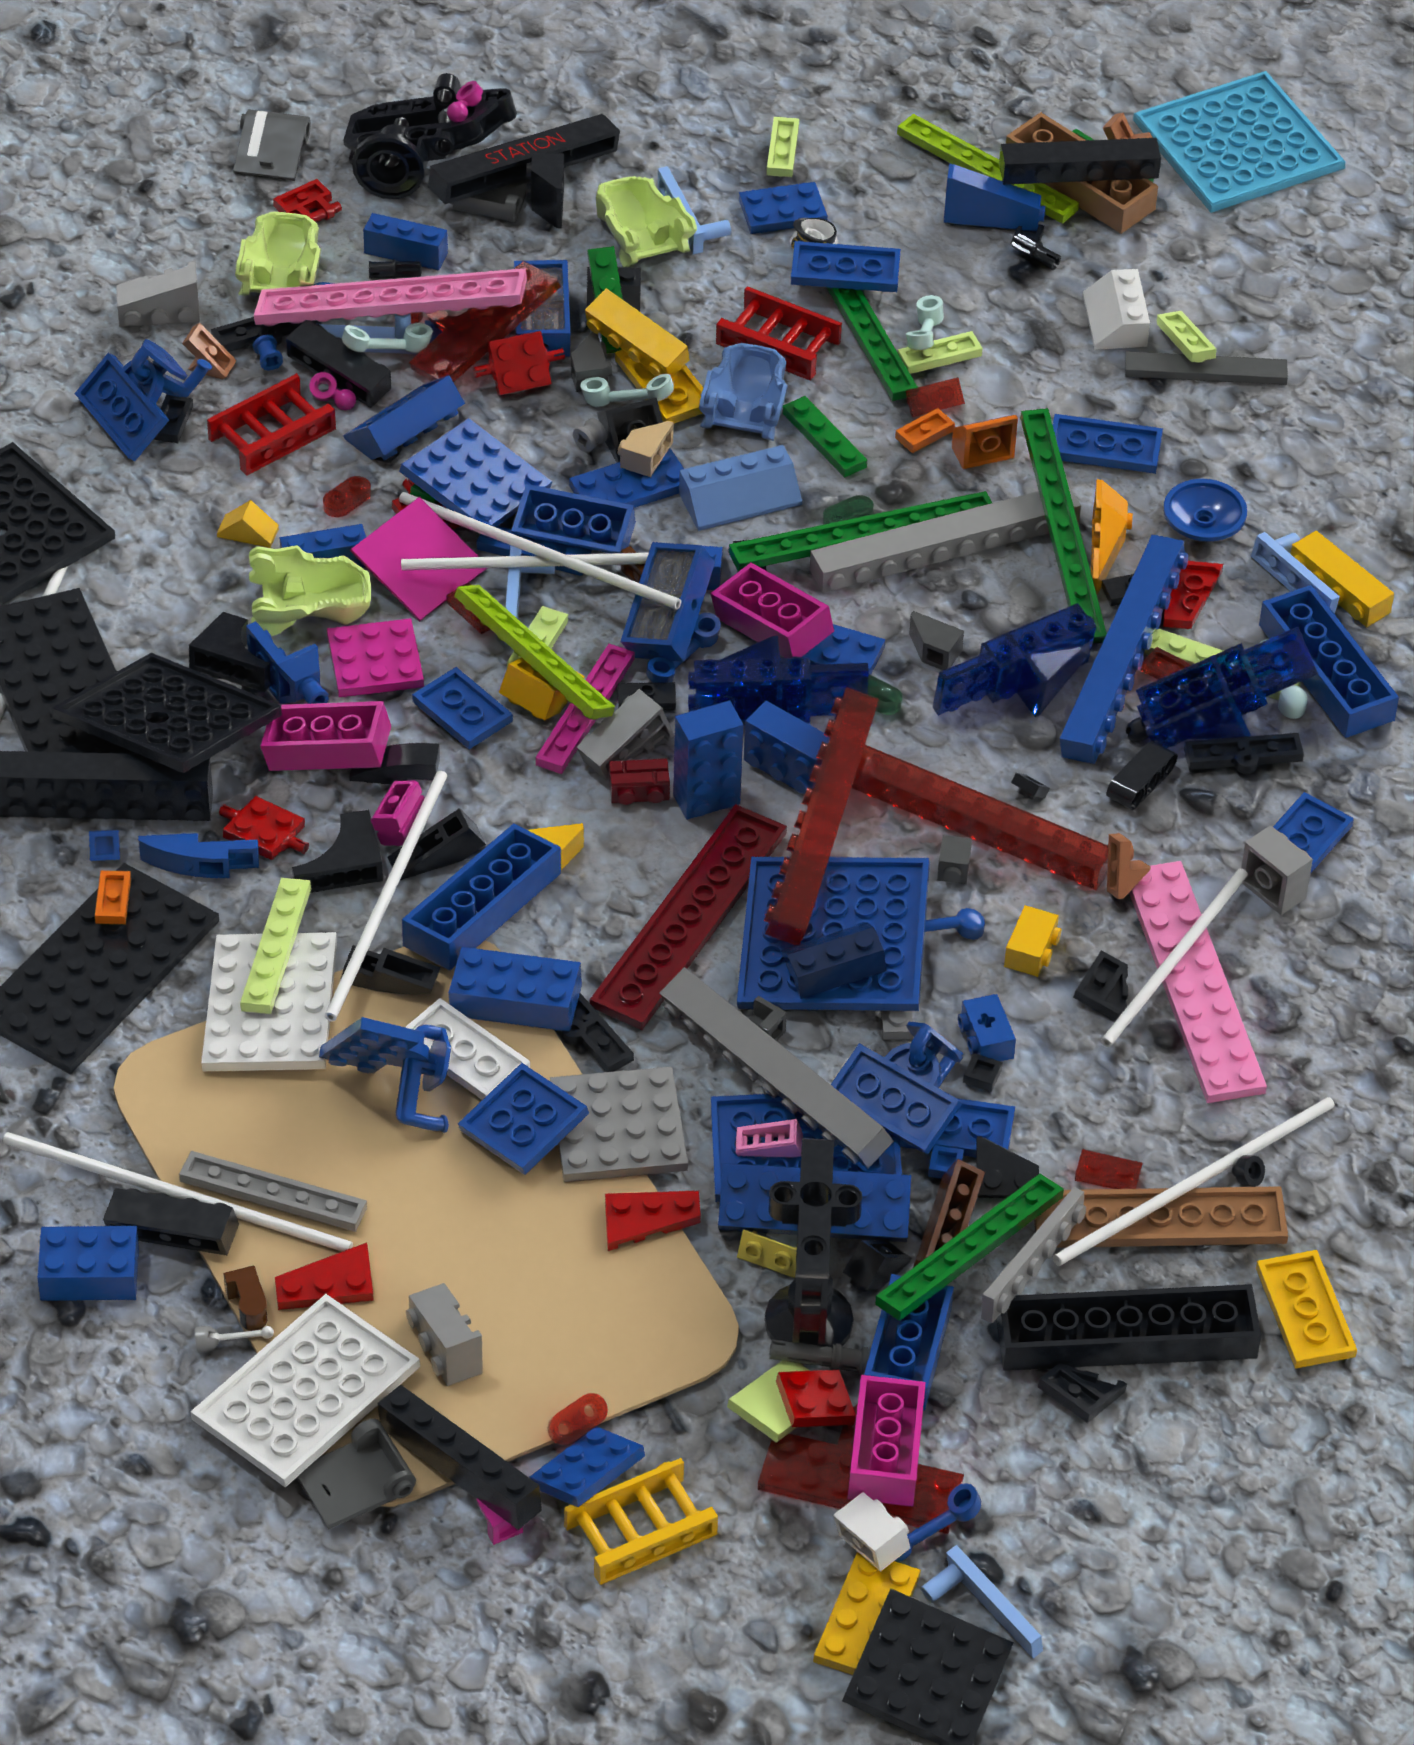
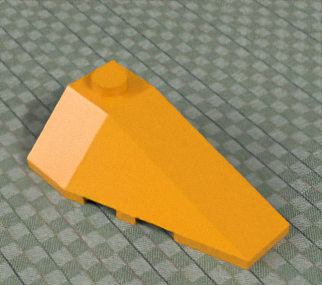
[1091,479,1133,595]

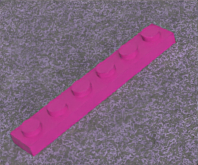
[535,643,635,774]

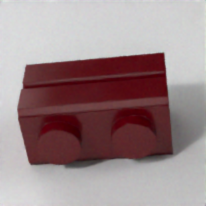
[609,758,670,805]

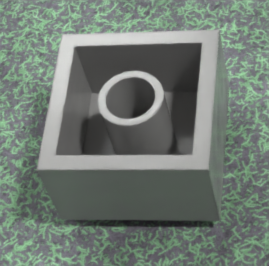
[1241,825,1313,915]

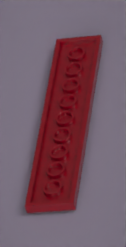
[590,804,787,1030]

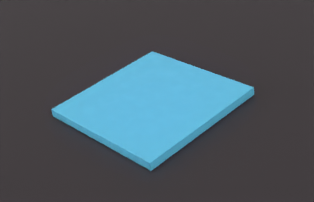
[1133,71,1346,213]

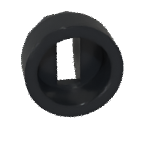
[1126,717,1150,742]

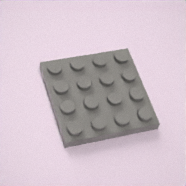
[550,1067,688,1182]

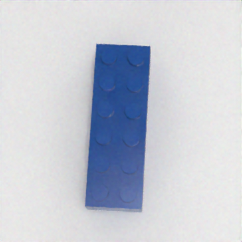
[1259,585,1399,738]
[402,823,561,971]
[718,1163,911,1243]

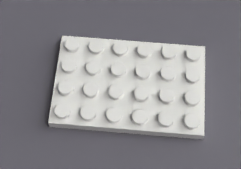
[201,932,337,1072]
[191,1294,420,1487]

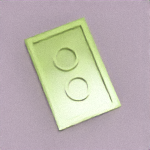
[727,1360,810,1443]

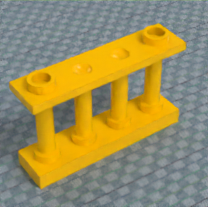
[564,1458,718,1585]

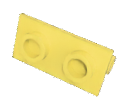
[737,1229,797,1278]

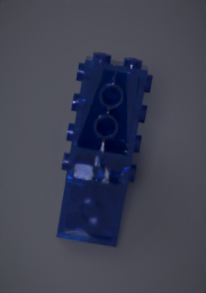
[932,603,1096,717]
[1136,626,1318,748]
[688,636,869,726]

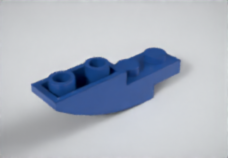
[138,833,259,878]

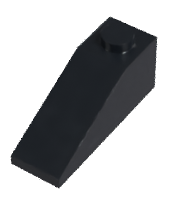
[387,808,486,880]

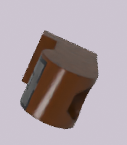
[223,1265,268,1331]

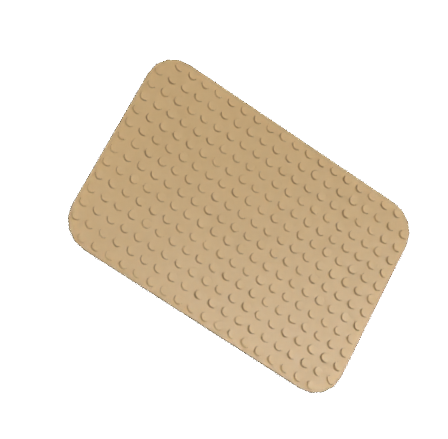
[113,940,739,1507]

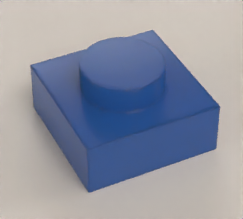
[89,829,120,861]
[928,1145,964,1179]

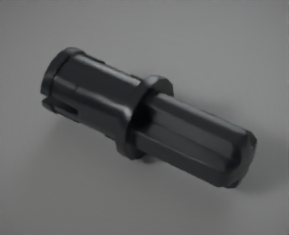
[1010,233,1061,270]
[369,259,422,279]

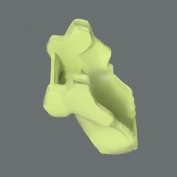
[596,176,697,268]
[235,212,321,296]
[249,545,371,636]

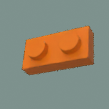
[895,408,955,453]
[95,870,131,924]

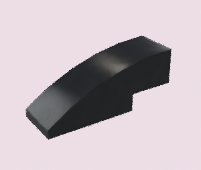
[349,743,440,785]
[341,945,441,994]

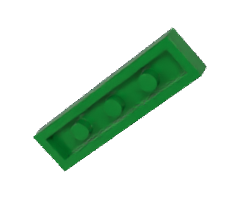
[587,246,623,354]
[782,396,867,478]

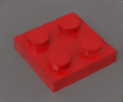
[776,1370,856,1427]

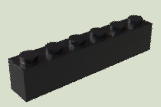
[999,138,1161,185]
[377,1385,542,1530]

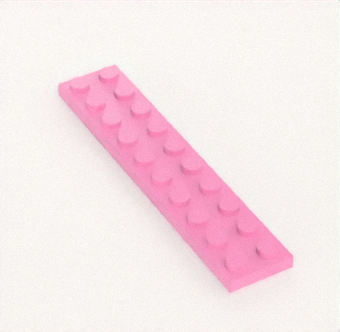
[253,268,527,326]
[1129,861,1267,1103]

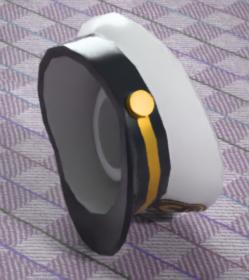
[790,218,838,250]

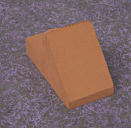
[182,323,237,380]
[1107,833,1151,899]

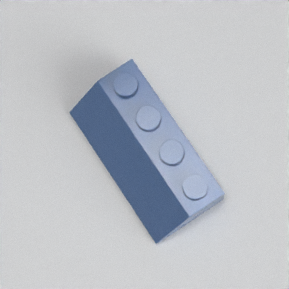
[679,445,802,531]

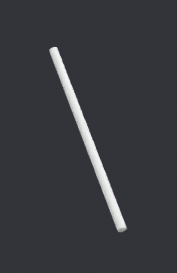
[401,553,649,570]
[1101,868,1248,1047]

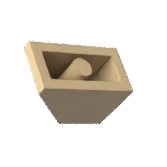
[618,421,674,477]

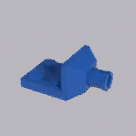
[246,621,329,704]

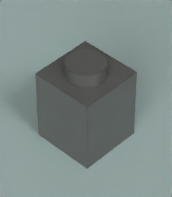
[937,835,972,884]

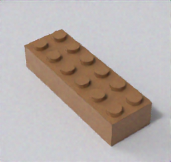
[1006,112,1158,234]

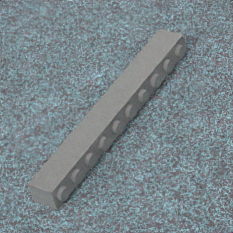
[810,485,1081,593]
[660,967,894,1168]

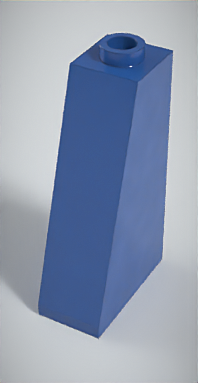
[944,164,1046,231]

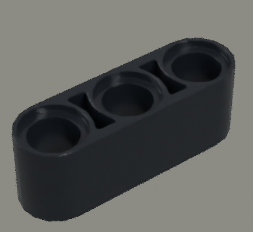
[1106,740,1178,810]

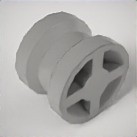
[573,418,607,453]

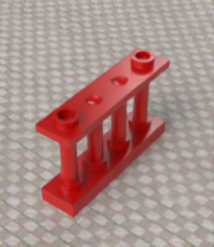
[716,286,842,381]
[207,373,336,476]

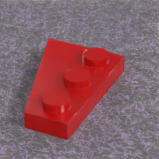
[1163,561,1224,629]
[605,1191,701,1251]
[275,1242,374,1310]

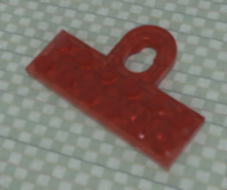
[409,260,561,382]
[758,1404,964,1534]

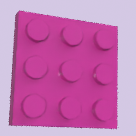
[327,618,424,697]

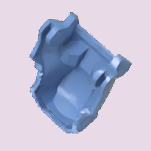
[699,343,788,441]

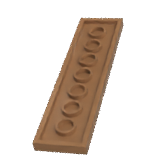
[1034,1186,1288,1248]

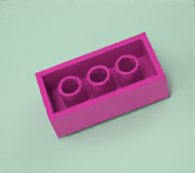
[710,562,834,663]
[260,701,391,771]
[848,1375,926,1506]

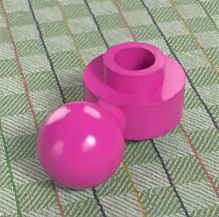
[447,81,483,122]
[309,372,356,411]

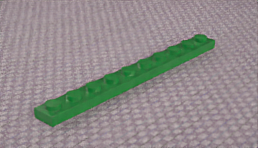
[1020,408,1107,645]
[728,491,992,572]

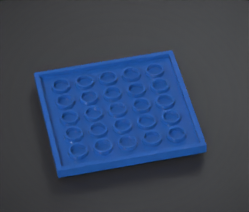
[737,857,930,1011]

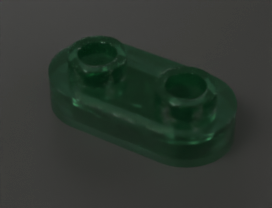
[823,495,874,525]
[849,674,902,715]

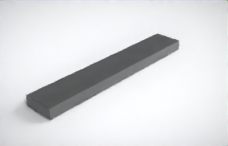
[1125,351,1288,385]

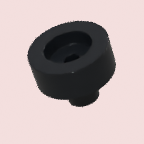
[1232,1155,1265,1187]

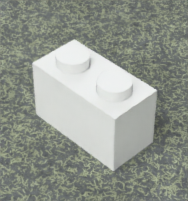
[833,1492,910,1572]

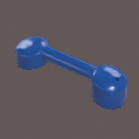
[646,612,721,683]
[925,908,985,940]
[895,1483,982,1562]

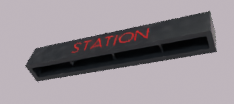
[428,113,620,204]

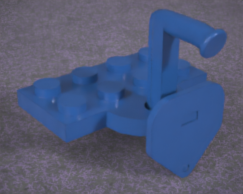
[74,339,212,461]
[319,1017,451,1133]
[831,1021,963,1155]

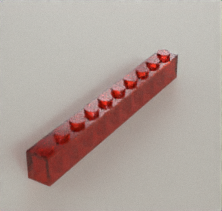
[764,687,879,945]
[835,740,1108,891]

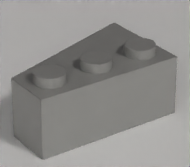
[116,260,200,327]
[577,689,675,781]
[406,1283,483,1386]

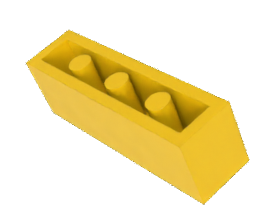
[585,288,690,378]
[1291,530,1394,628]

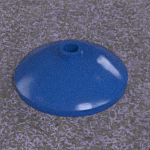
[1163,479,1247,542]

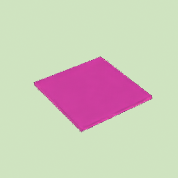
[350,497,488,622]

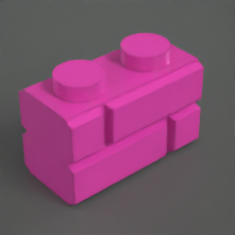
[371,780,425,846]

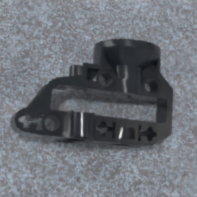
[343,73,517,199]
[764,1138,863,1347]

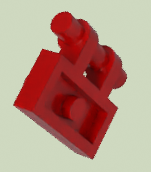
[273,179,342,222]

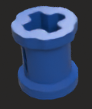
[253,335,283,371]

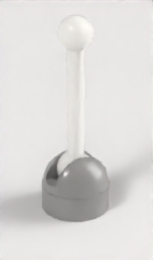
[195,1326,274,1353]

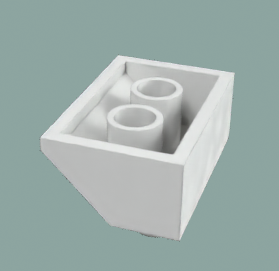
[1083,269,1150,350]

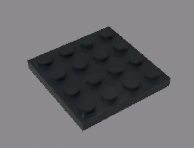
[842,1588,1014,1745]

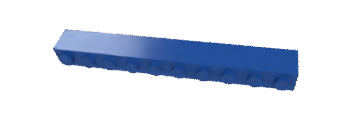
[1060,535,1188,764]

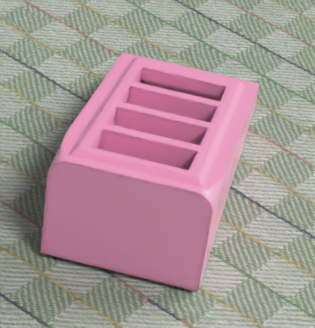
[736,1119,803,1157]

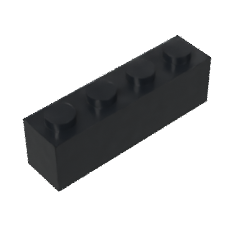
[286,320,391,408]
[103,1188,239,1256]

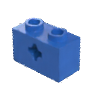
[958,994,1016,1061]

